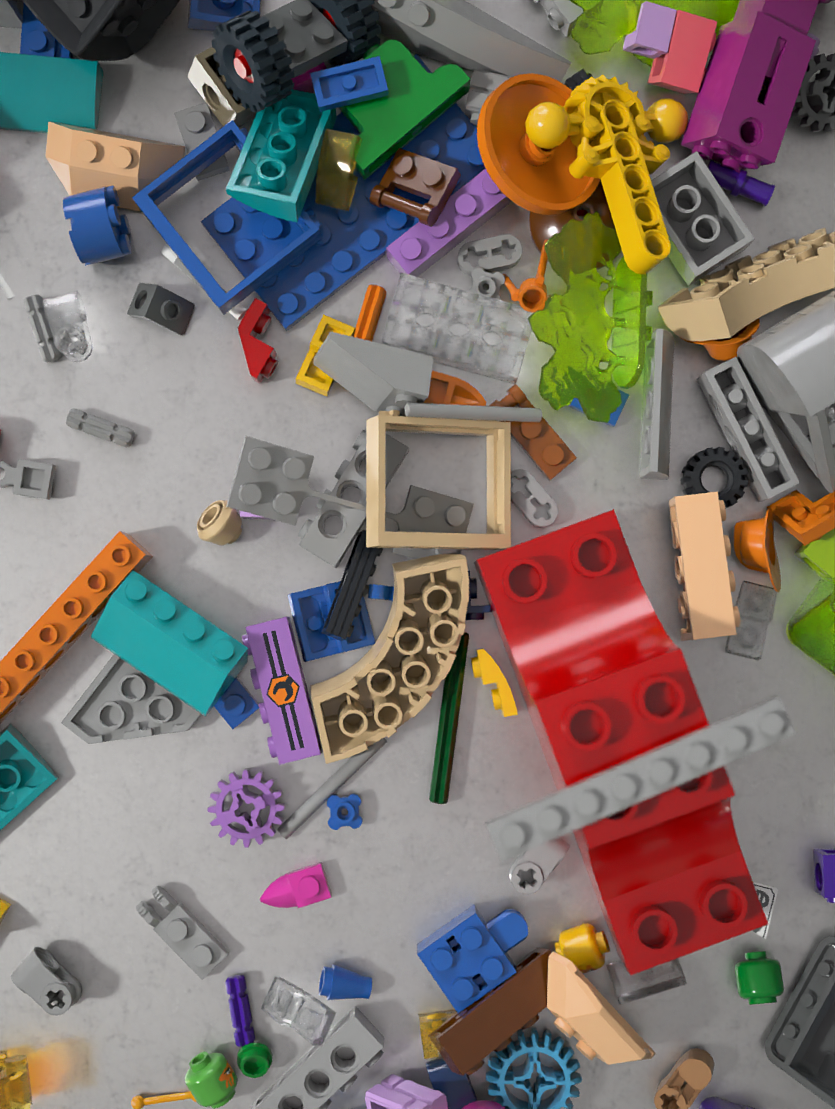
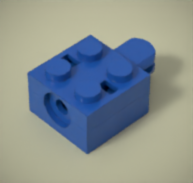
[417,905,528,1013]

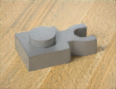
[0,459,56,500]

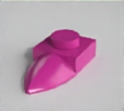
[260,862,332,908]

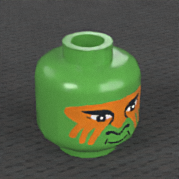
[184,1052,238,1109]

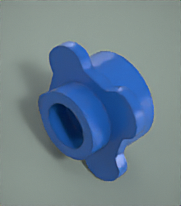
[327,794,363,830]

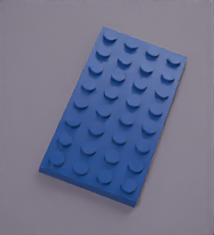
[200,54,485,331]

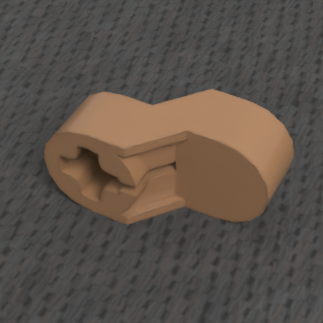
[654,1048,715,1109]

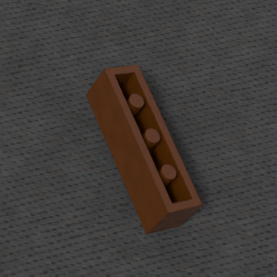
[428,948,552,1076]

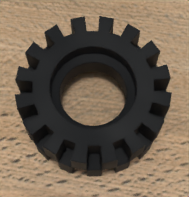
[680,447,748,508]

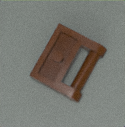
[370,148,461,227]

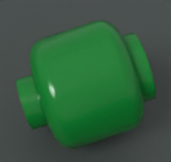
[735,951,784,1005]

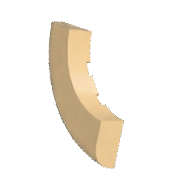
[658,228,835,342]
[310,553,469,764]

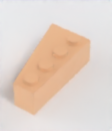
[669,492,740,641]

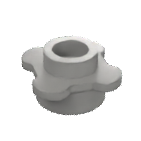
[467,267,505,306]

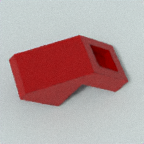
[238,298,278,384]

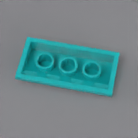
[0,52,104,134]
[226,89,337,222]
[0,723,58,830]

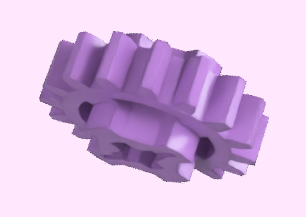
[208,769,286,847]

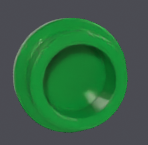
[237,1043,272,1078]

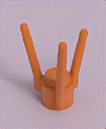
[503,239,553,313]

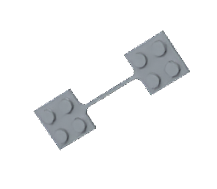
[226,436,474,559]

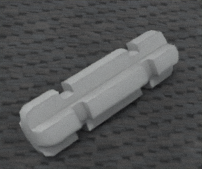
[24,294,62,362]
[66,408,135,447]

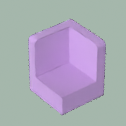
[623,1,677,59]

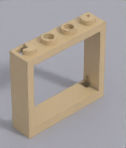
[366,410,511,550]

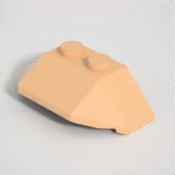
[46,121,185,211]
[547,952,656,1065]

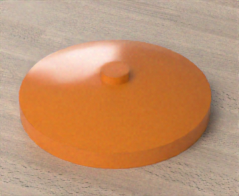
[477,73,600,215]

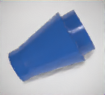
[319,964,372,1000]

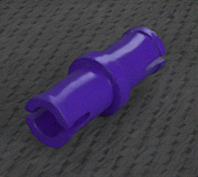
[707,160,775,206]

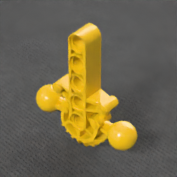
[525,74,688,275]

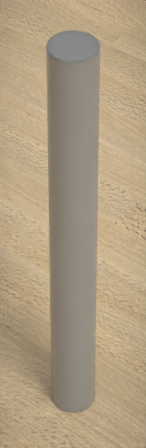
[405,402,542,422]
[277,738,387,839]

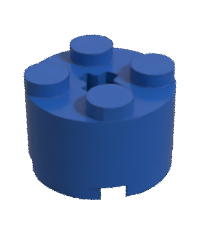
[63,185,132,266]

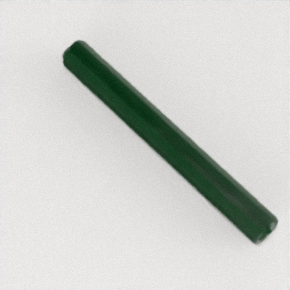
[429,632,469,804]

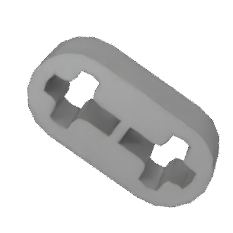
[457,234,522,276]
[511,469,558,528]

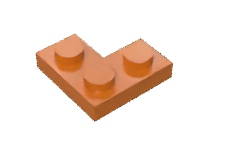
[767,490,835,546]

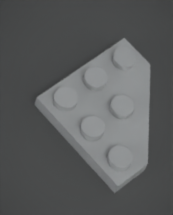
[61,654,201,744]

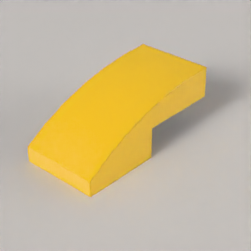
[295,314,355,397]

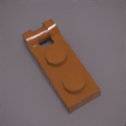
[489,384,577,481]

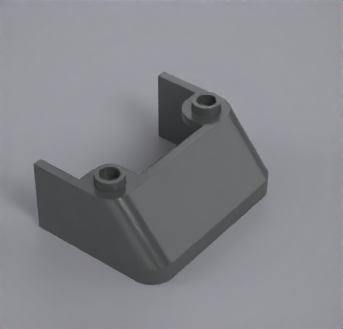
[765,936,835,1109]

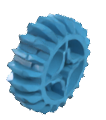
[486,1027,582,1109]

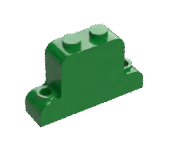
[339,40,471,180]

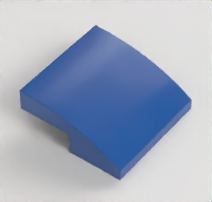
[287,581,375,662]

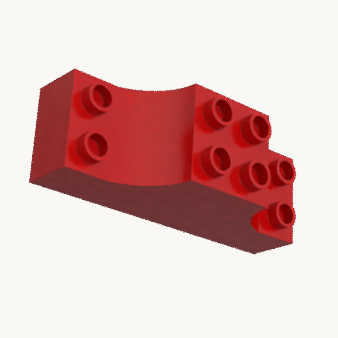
[474,509,768,976]

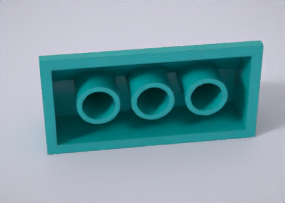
[91,570,248,717]

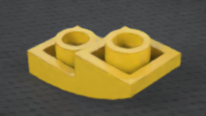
[471,648,518,717]

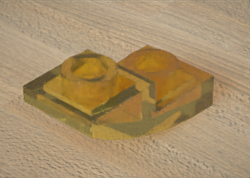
[316,129,362,212]

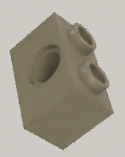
[187,47,257,127]

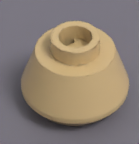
[197,500,242,545]

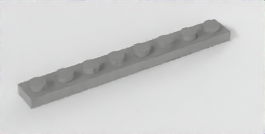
[485,696,796,862]

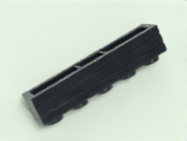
[321,530,383,641]

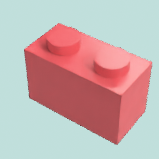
[648,10,717,94]

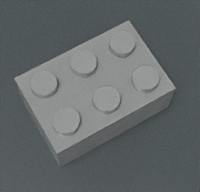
[651,151,755,286]

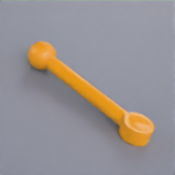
[131,1091,197,1109]

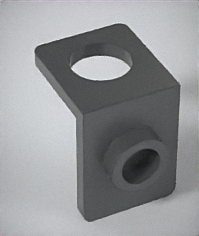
[127,283,195,335]

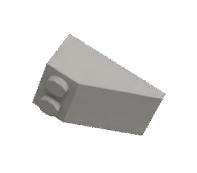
[313,331,434,417]

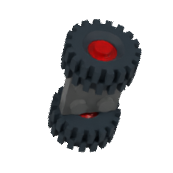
[211,0,381,112]

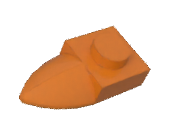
[423,370,487,406]

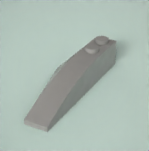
[372,0,571,82]

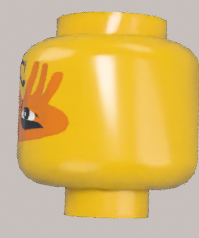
[555,923,610,974]

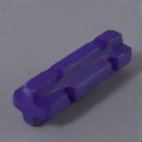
[225,975,255,1047]

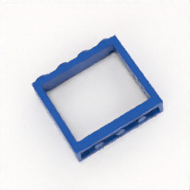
[132,120,322,315]

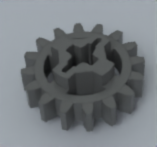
[791,53,835,132]

